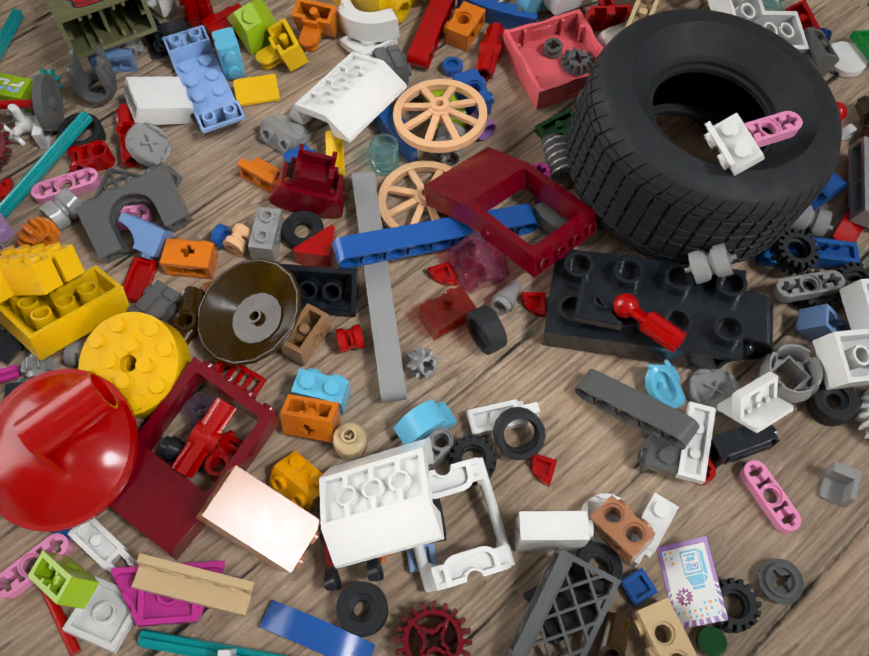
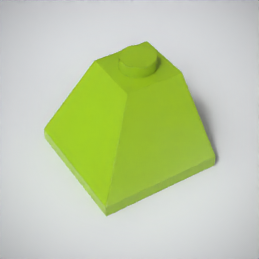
[227,0,277,55]

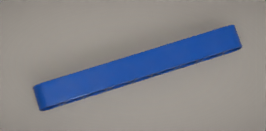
[332,204,538,268]

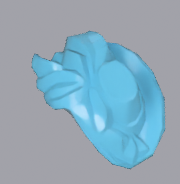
[645,359,686,408]

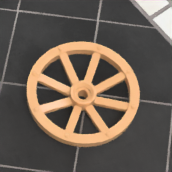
[393,79,487,153]
[378,160,453,228]

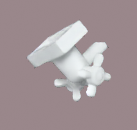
[2,104,53,149]

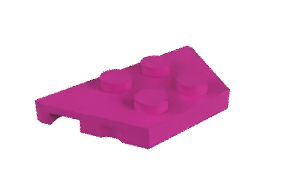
[111,560,225,627]

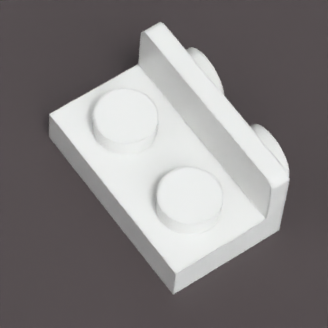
[704,113,765,176]

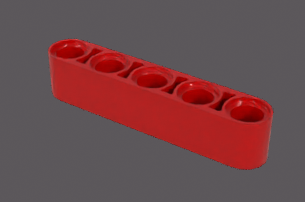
[407,0,456,70]

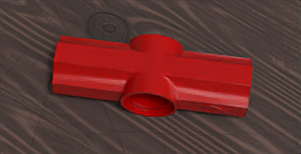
[476,22,505,82]
[115,103,141,168]
[172,397,237,479]

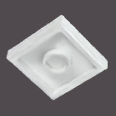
[62,576,135,654]

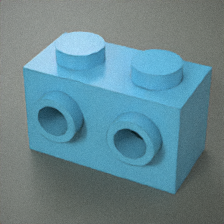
[291,368,351,415]

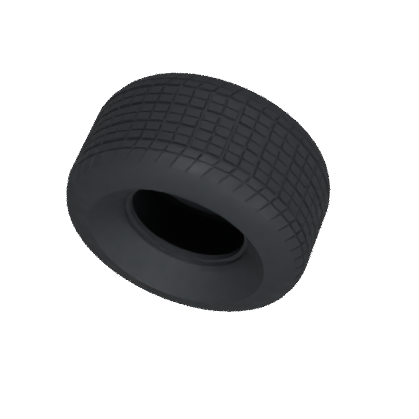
[566,9,842,264]

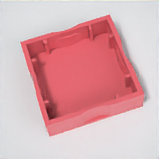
[502,9,604,109]

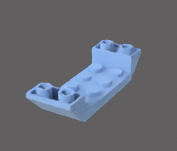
[162,25,246,133]

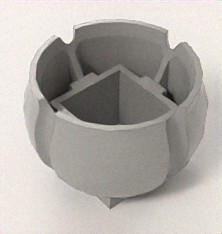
[759,344,823,404]

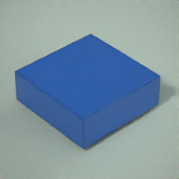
[619,568,658,608]

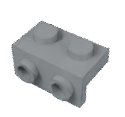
[258,113,312,153]

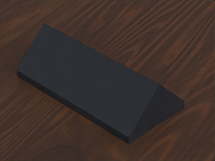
[282,264,360,317]

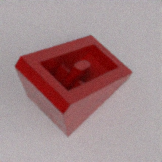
[293,225,337,267]

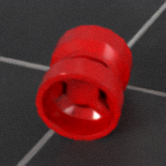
[335,324,365,353]

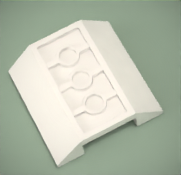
[288,51,407,143]
[319,438,444,569]

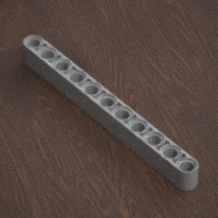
[351,170,407,403]

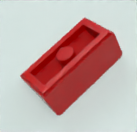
[785,0,820,31]
[829,207,864,242]

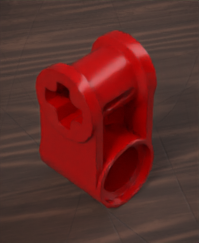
[67,140,116,173]
[205,430,244,482]

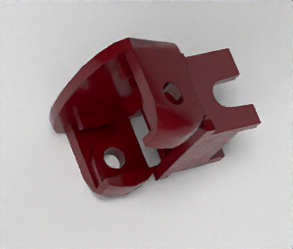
[269,143,346,219]

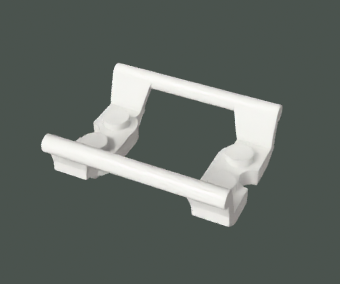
[413,457,515,593]

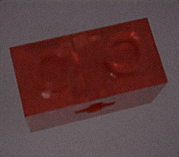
[419,286,476,341]

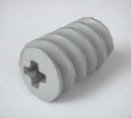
[541,133,571,184]

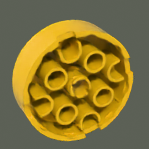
[78,312,191,419]

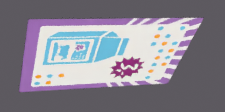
[657,536,728,628]

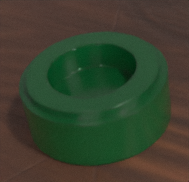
[695,626,727,656]

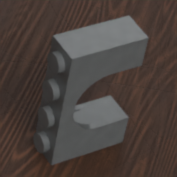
[75,166,193,263]

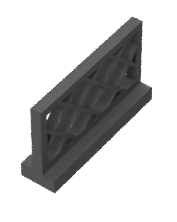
[506,547,621,656]

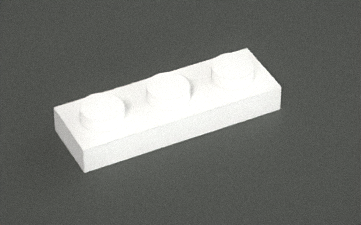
[675,401,716,485]

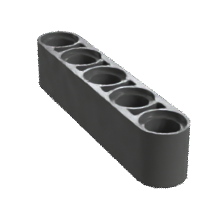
[575,369,700,450]

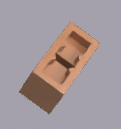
[589,495,655,565]

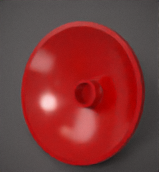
[0,369,138,532]

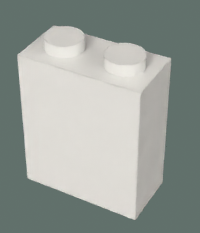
[124,76,193,125]
[514,511,594,552]

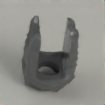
[66,46,117,105]

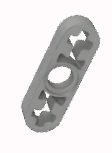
[772,270,845,303]

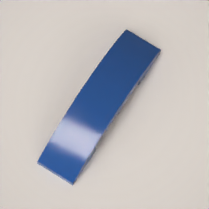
[259,600,376,656]

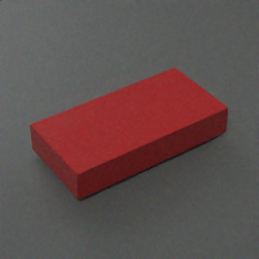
[122,257,159,304]

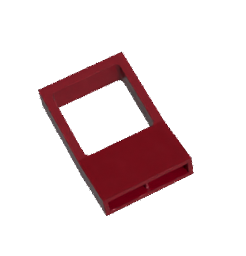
[424,147,597,278]
[109,357,279,560]

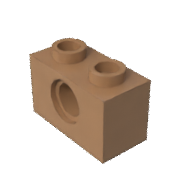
[281,303,331,367]

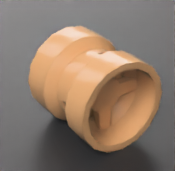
[222,223,252,256]

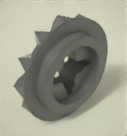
[561,47,594,76]
[757,558,804,605]

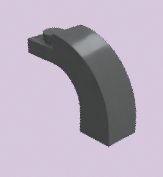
[533,202,606,246]

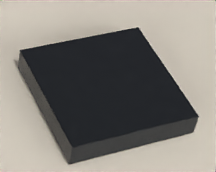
[523,567,597,646]

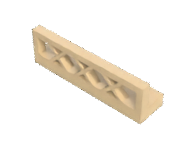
[131,553,254,617]

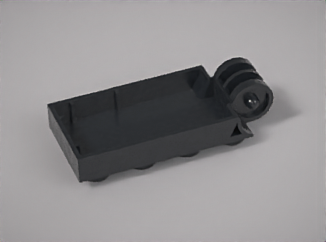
[543,249,773,370]

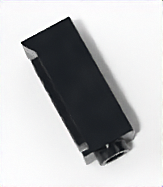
[709,425,780,469]

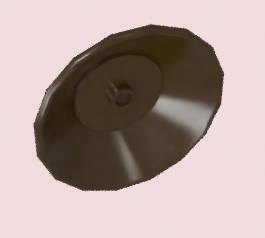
[196,258,301,366]

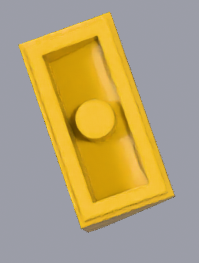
[233,74,281,106]

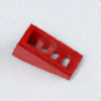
[214,361,267,397]

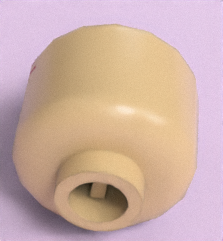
[333,422,368,460]

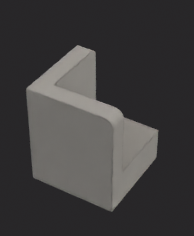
[818,462,862,508]

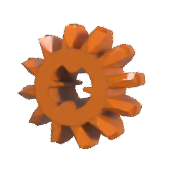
[16,215,61,247]

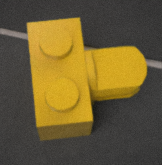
[255,18,309,72]

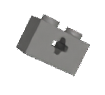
[248,207,284,262]

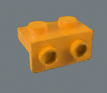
[268,450,323,513]

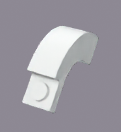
[337,0,400,42]

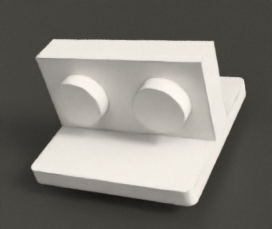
[717,371,793,433]

